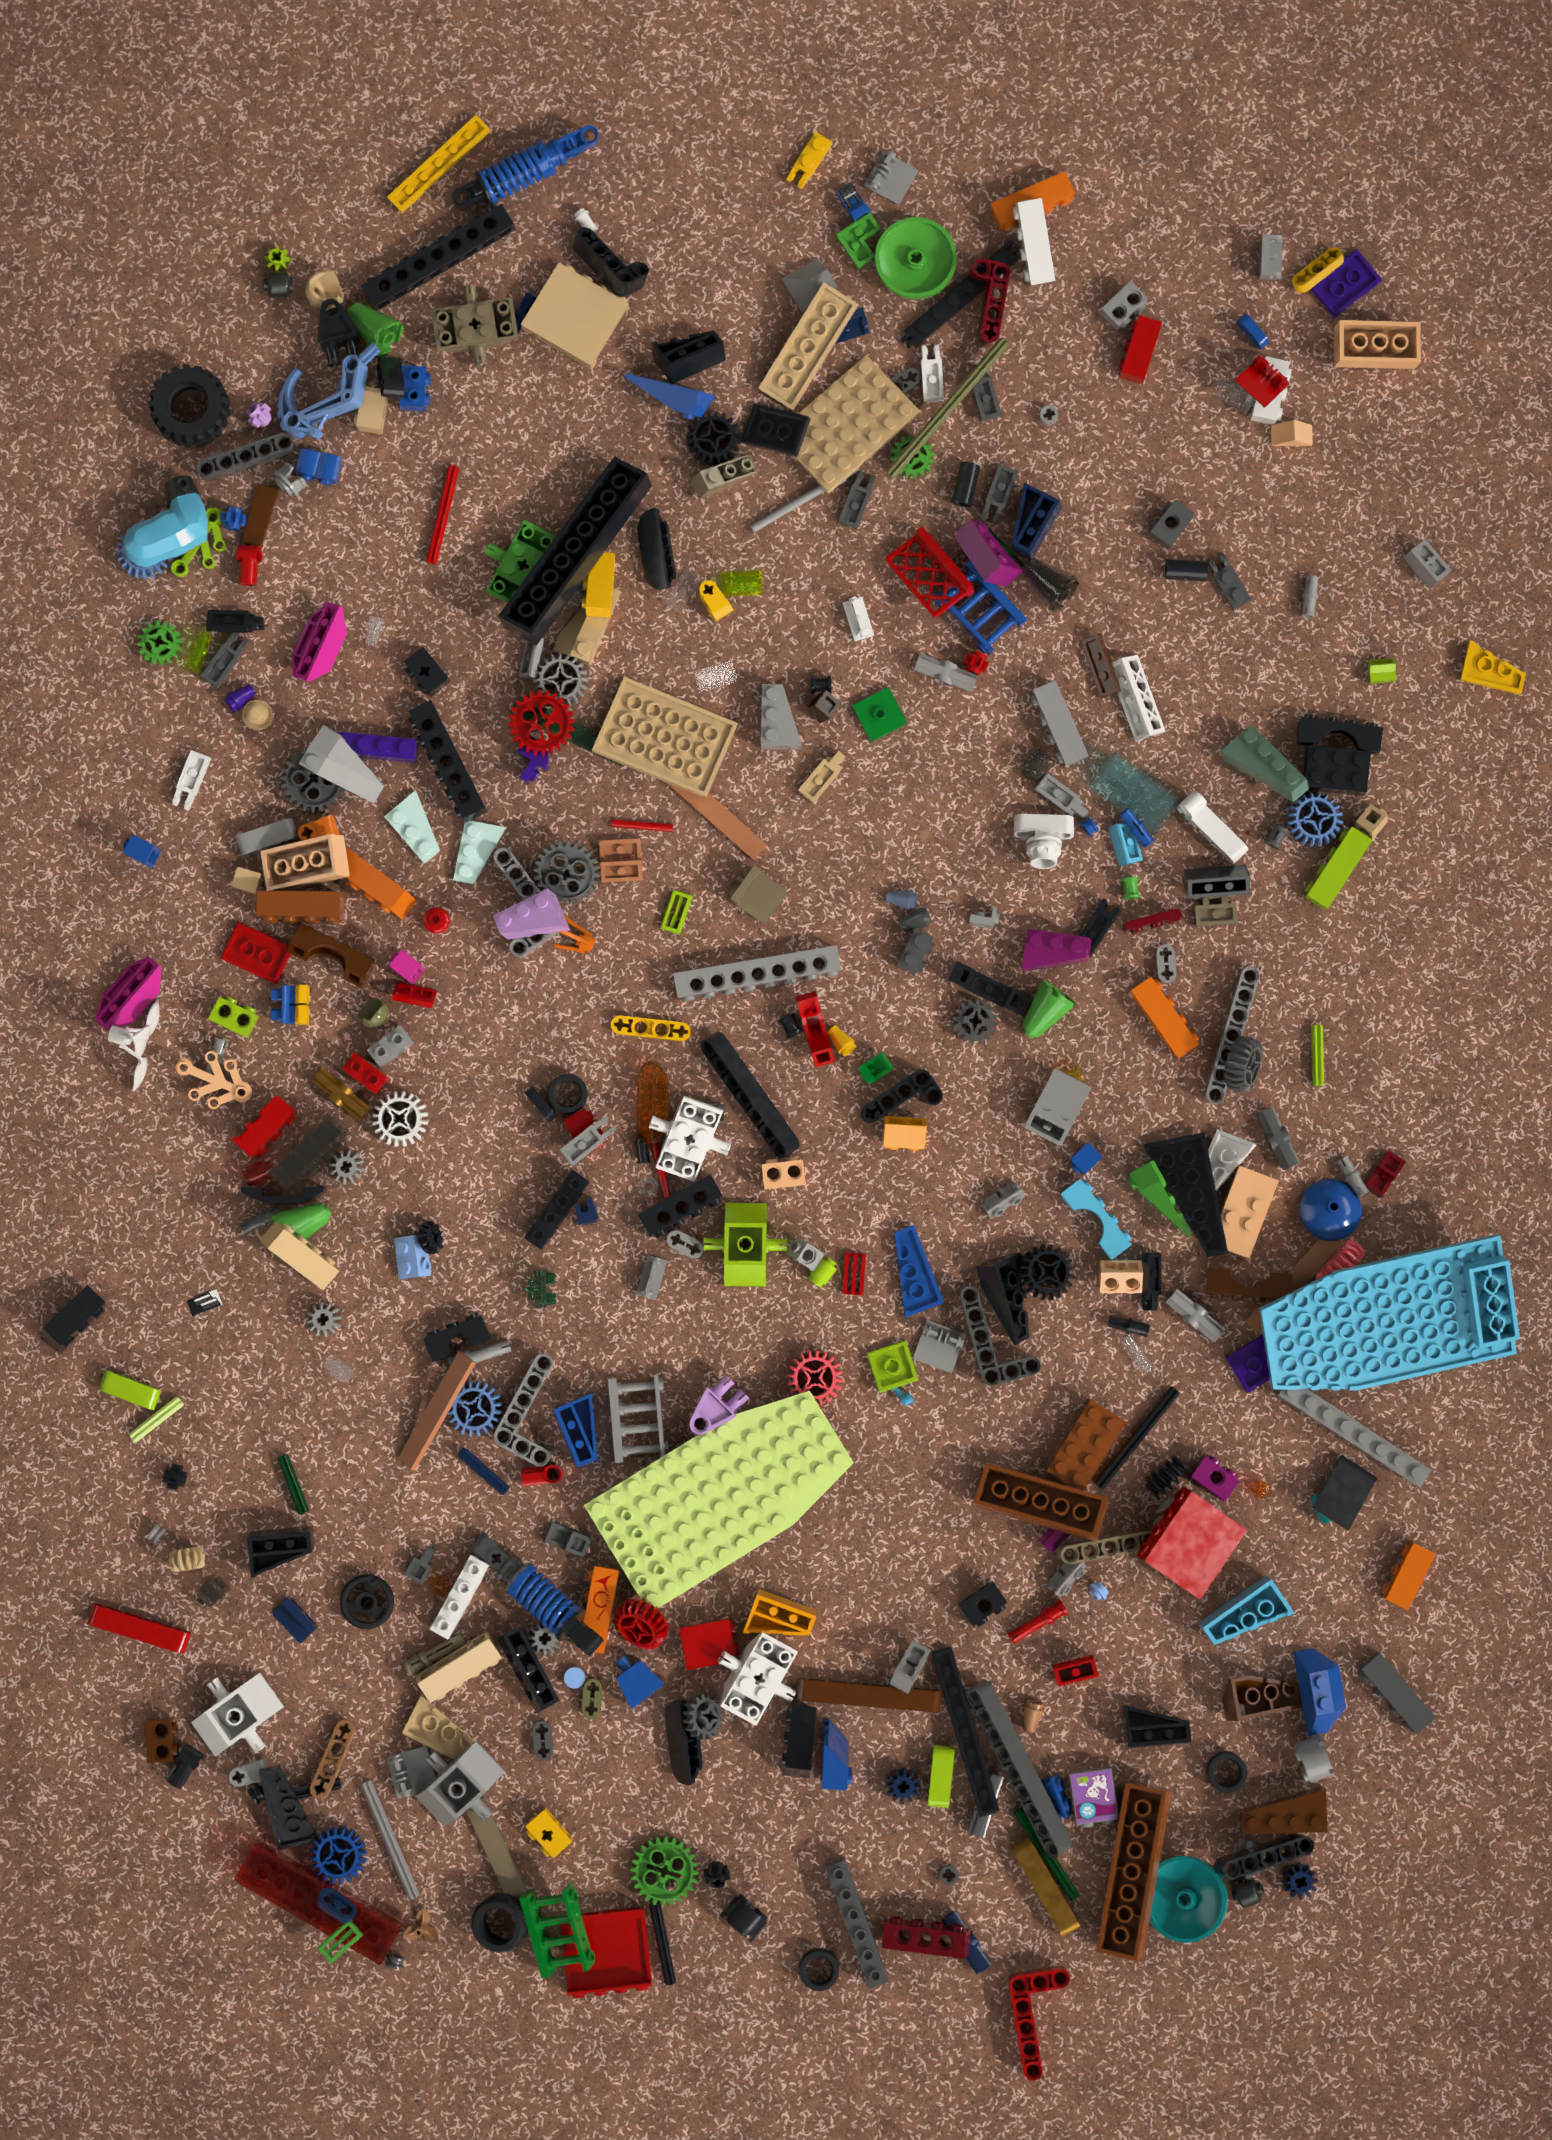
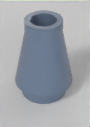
[886,890,918,910]

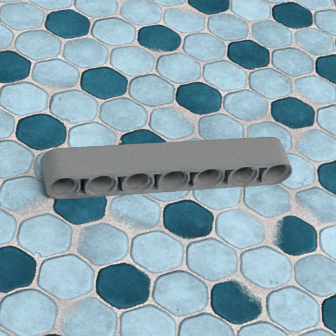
[1204,966,1260,1105]

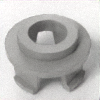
[273,463,307,498]

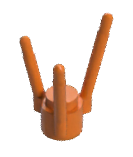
[554,915,596,954]

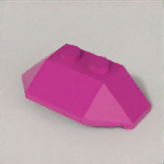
[292,602,347,682]
[94,956,162,1031]

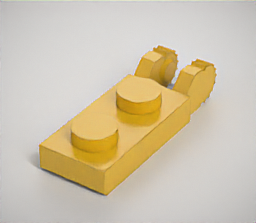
[787,131,833,189]

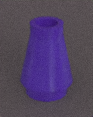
[224,684,256,712]

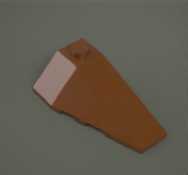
[1223,1675,1302,1721]

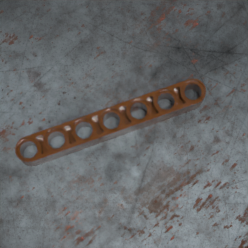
[796,1678,942,1713]

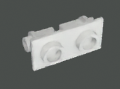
[843,596,874,642]

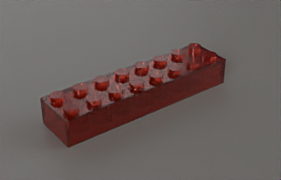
[234,1839,404,1965]

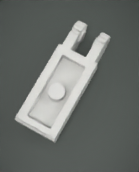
[921,344,944,402]
[172,750,211,810]

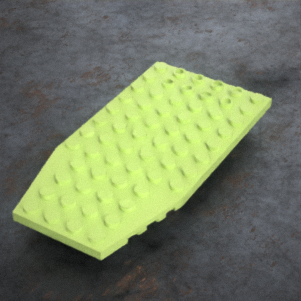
[584,1391,854,1608]

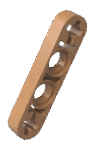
[310,1720,356,1799]

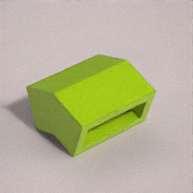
[1368,658,1396,684]

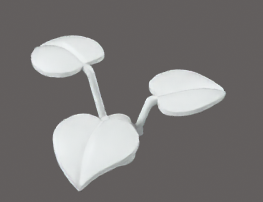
[108,999,160,1092]

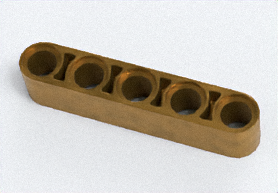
[1010,1836,1081,1938]

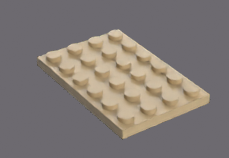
[793,355,921,494]
[592,677,738,798]

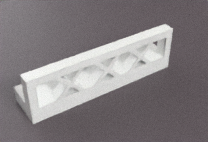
[1112,655,1166,742]

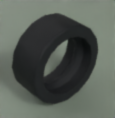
[548,1074,588,1114]
[1206,1751,1248,1793]
[799,1948,839,1991]

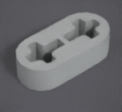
[1156,944,1177,984]
[667,1230,704,1259]

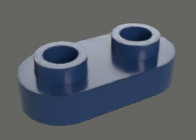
[316,1888,357,1923]

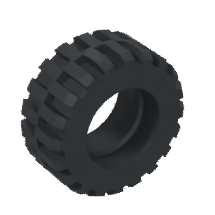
[149,365,231,448]

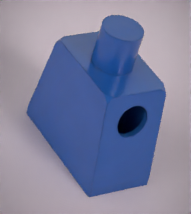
[615,1655,665,1709]

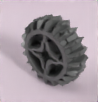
[1224,1036,1263,1093]

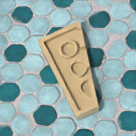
[402,1695,475,1760]

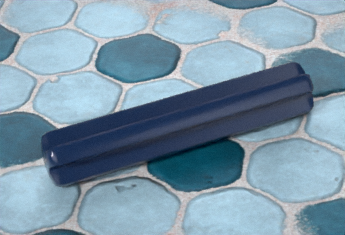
[458,1448,510,1495]

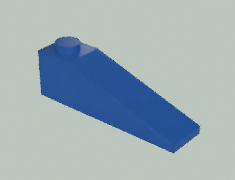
[625,373,715,420]

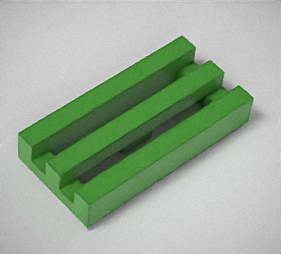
[317,1921,364,1964]

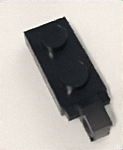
[206,610,265,633]
[1141,1252,1161,1311]

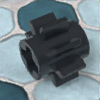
[163,1464,187,1490]
[703,1861,730,1888]

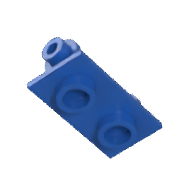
[1041,1773,1072,1819]

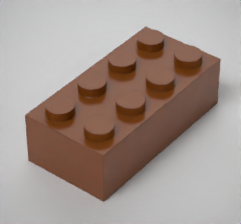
[256,891,345,925]
[1045,1399,1126,1491]

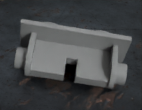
[981,1182,1025,1219]
[636,1255,667,1300]
[1047,1562,1087,1598]

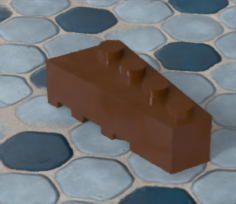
[1239,1786,1328,1834]

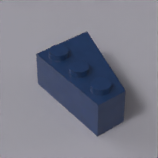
[1012,483,1062,561]

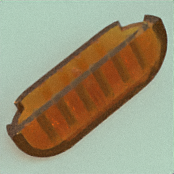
[636,1060,669,1144]

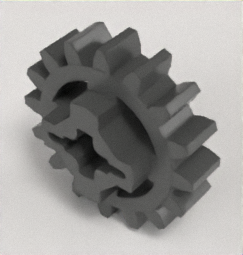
[953,999,998,1044]
[683,1693,724,1740]

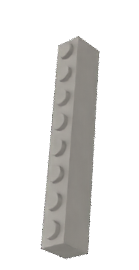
[1275,1389,1431,1488]

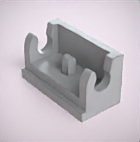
[1259,234,1283,280]
[1403,539,1452,589]

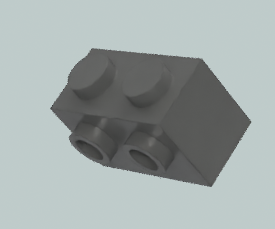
[897,928,935,976]

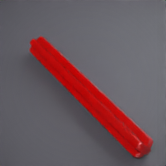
[426,465,459,565]

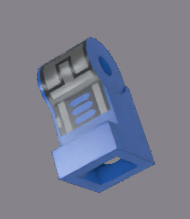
[836,182,870,223]

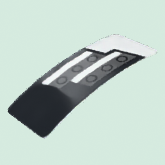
[187,1289,223,1317]

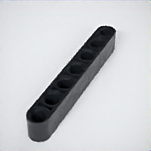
[700,1032,800,1159]

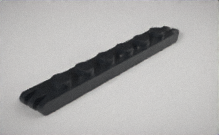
[901,240,1021,349]

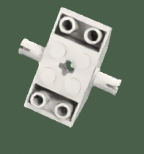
[648,1096,731,1182]
[718,1632,798,1725]
[191,1673,284,1757]

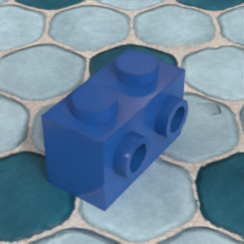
[399,365,431,412]

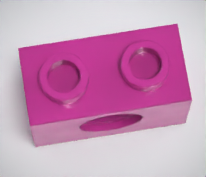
[389,950,425,985]

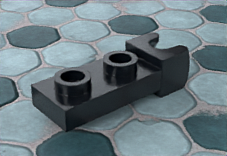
[1080,899,1121,958]

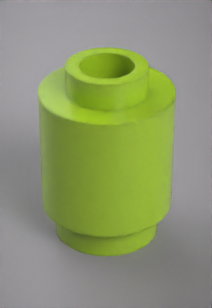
[808,1256,837,1288]

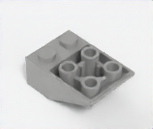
[1024,1068,1092,1146]

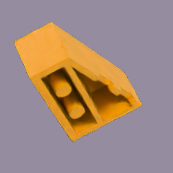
[743,1589,818,1636]

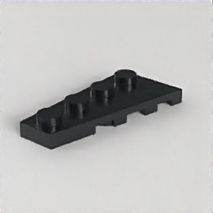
[259,1765,319,1851]

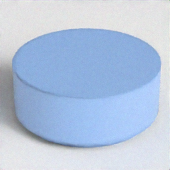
[564,1667,585,1689]

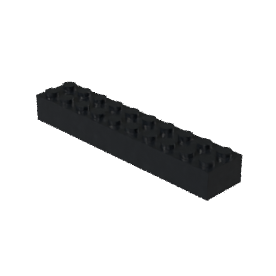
[498,456,652,646]

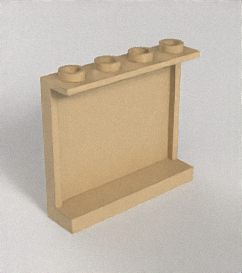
[521,263,629,370]

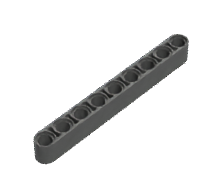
[966,1680,1072,1859]

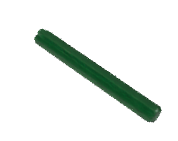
[1014,1807,1079,1901]

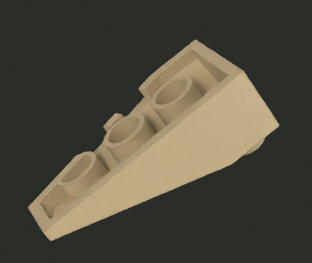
[552,588,621,667]

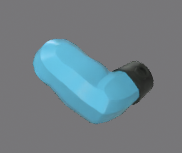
[123,475,208,567]

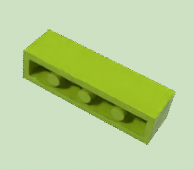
[1304,827,1373,911]

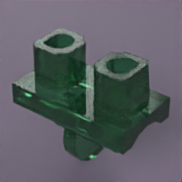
[522,1270,556,1308]

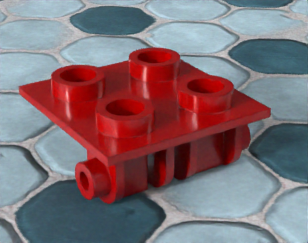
[1235,355,1289,408]

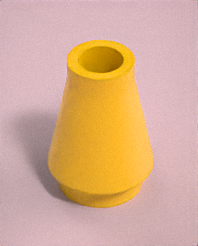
[827,1025,856,1056]

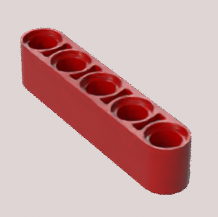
[87,1603,191,1654]

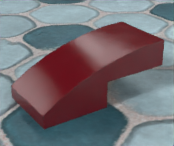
[1365,1150,1406,1199]

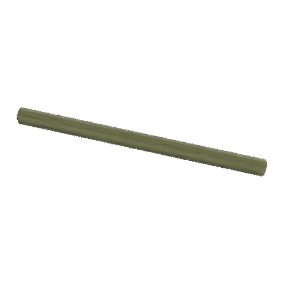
[885,338,1009,480]

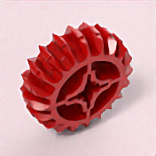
[613,1597,669,1650]

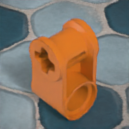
[298,815,340,841]

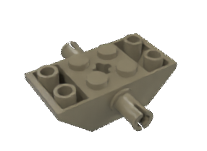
[431,284,518,368]

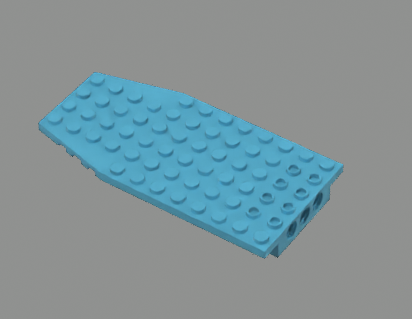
[1259,1234,1520,1391]

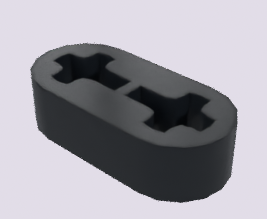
[524,1086,557,1122]

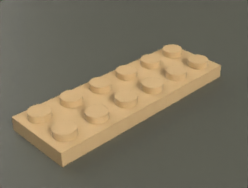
[759,282,859,410]

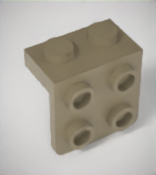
[730,865,787,924]

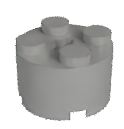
[1293,1734,1335,1783]

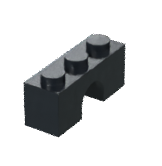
[423,1313,492,1362]

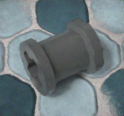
[1263,823,1289,850]

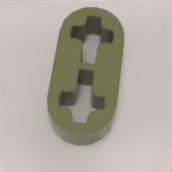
[582,1678,603,1719]

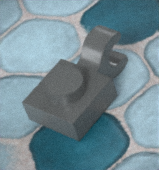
[404,1546,436,1585]

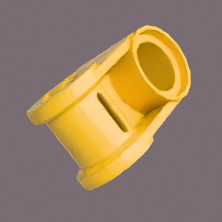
[699,580,733,622]

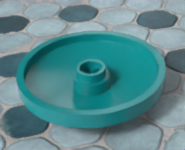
[1150,1856,1228,1943]

